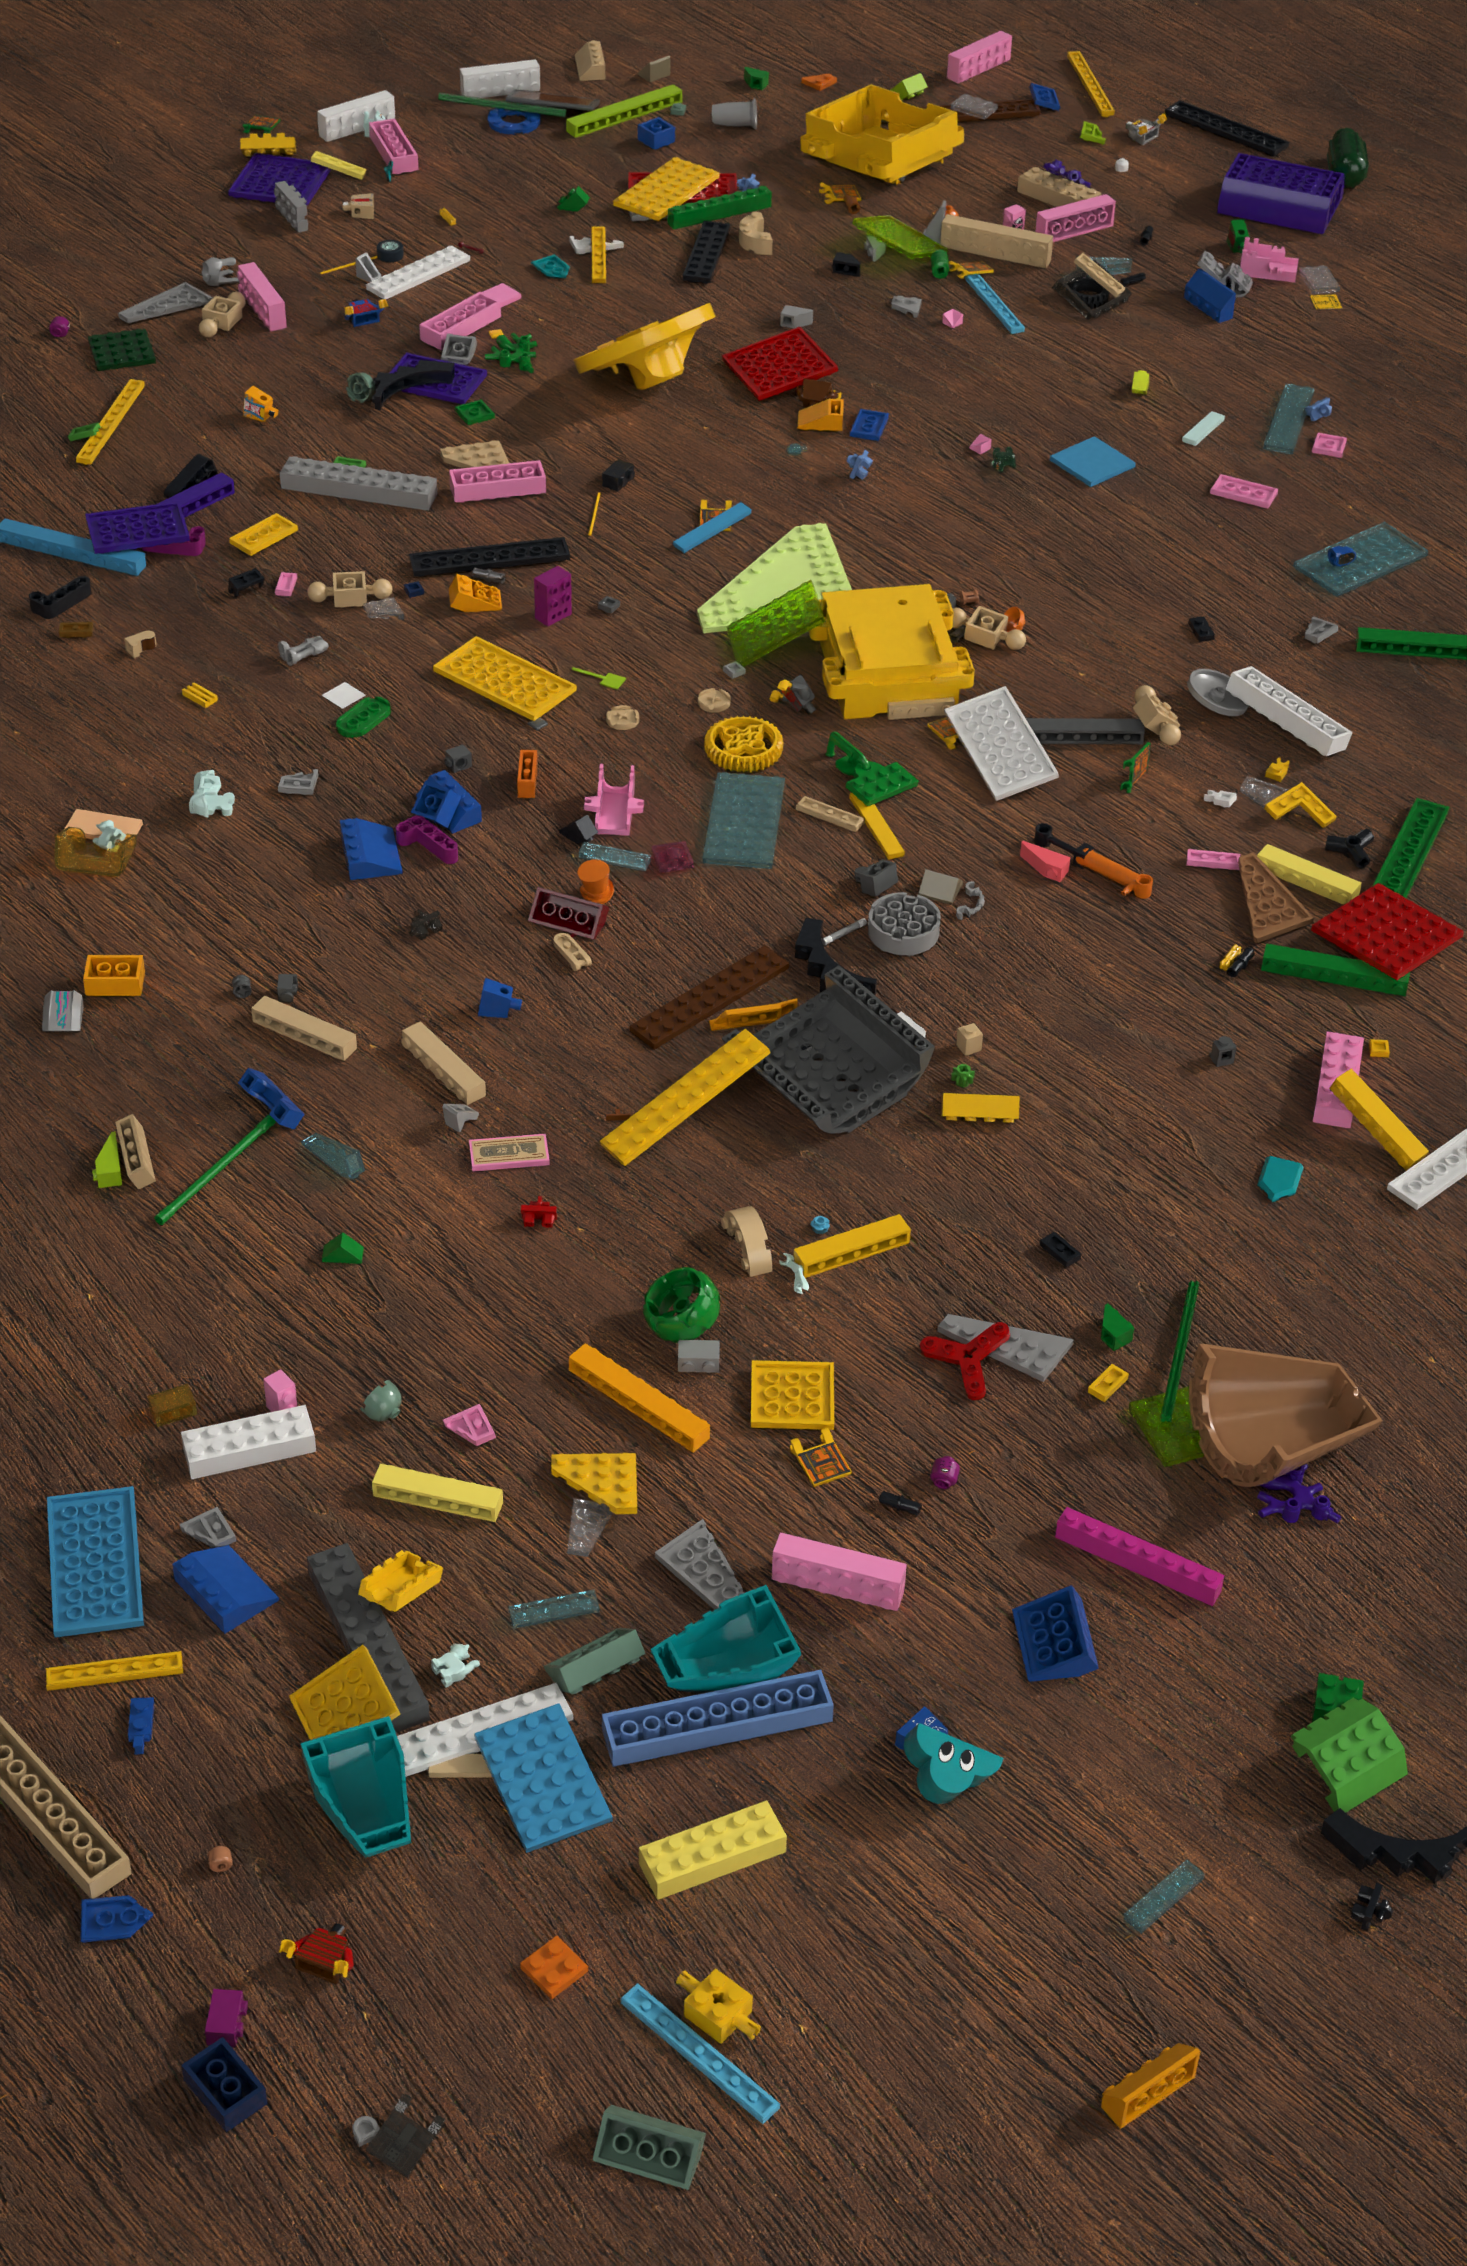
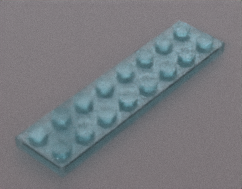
[1263,384,1315,454]

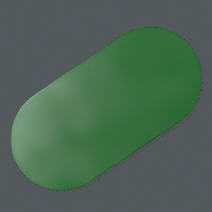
[336,696,391,738]

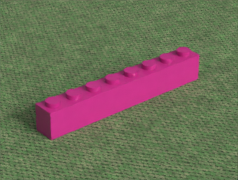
[1055,1507,1224,1606]

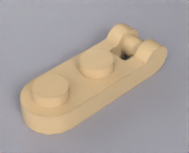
[554,933,592,971]

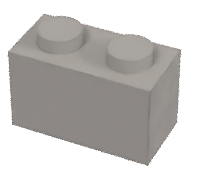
[678,1340,720,1373]

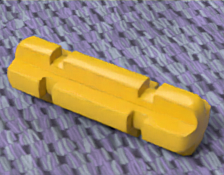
[439,208,456,226]
[1219,944,1242,971]

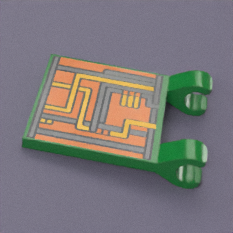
[243,115,280,133]
[1120,742,1151,793]

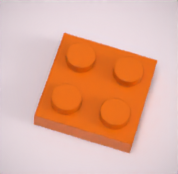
[520,1936,588,2000]

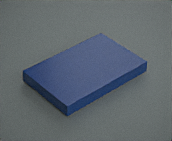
[1029,83,1060,111]
[850,409,889,441]

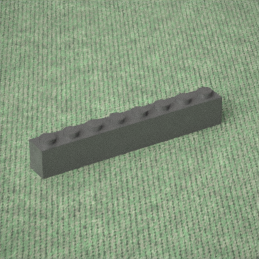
[1026,718,1145,744]

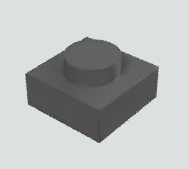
[598,596,620,614]

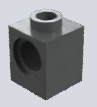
[444,744,472,773]

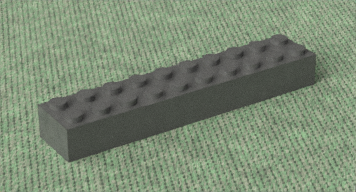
[307,1543,430,1733]

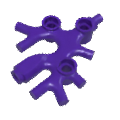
[1043,159,1091,188]
[1257,1464,1341,1524]

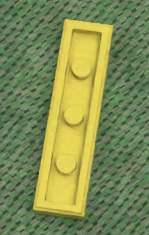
[311,151,367,180]

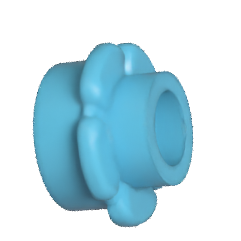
[810,1216,830,1234]

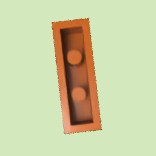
[517,750,538,798]

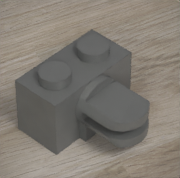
[854,859,898,897]

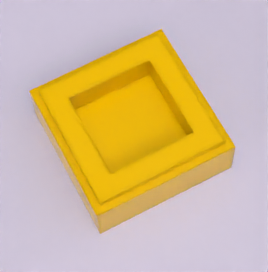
[1369,1039,1390,1058]

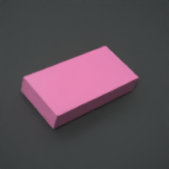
[275,572,297,596]

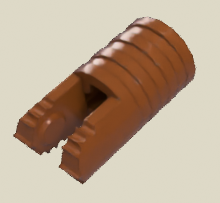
[843,194,860,214]

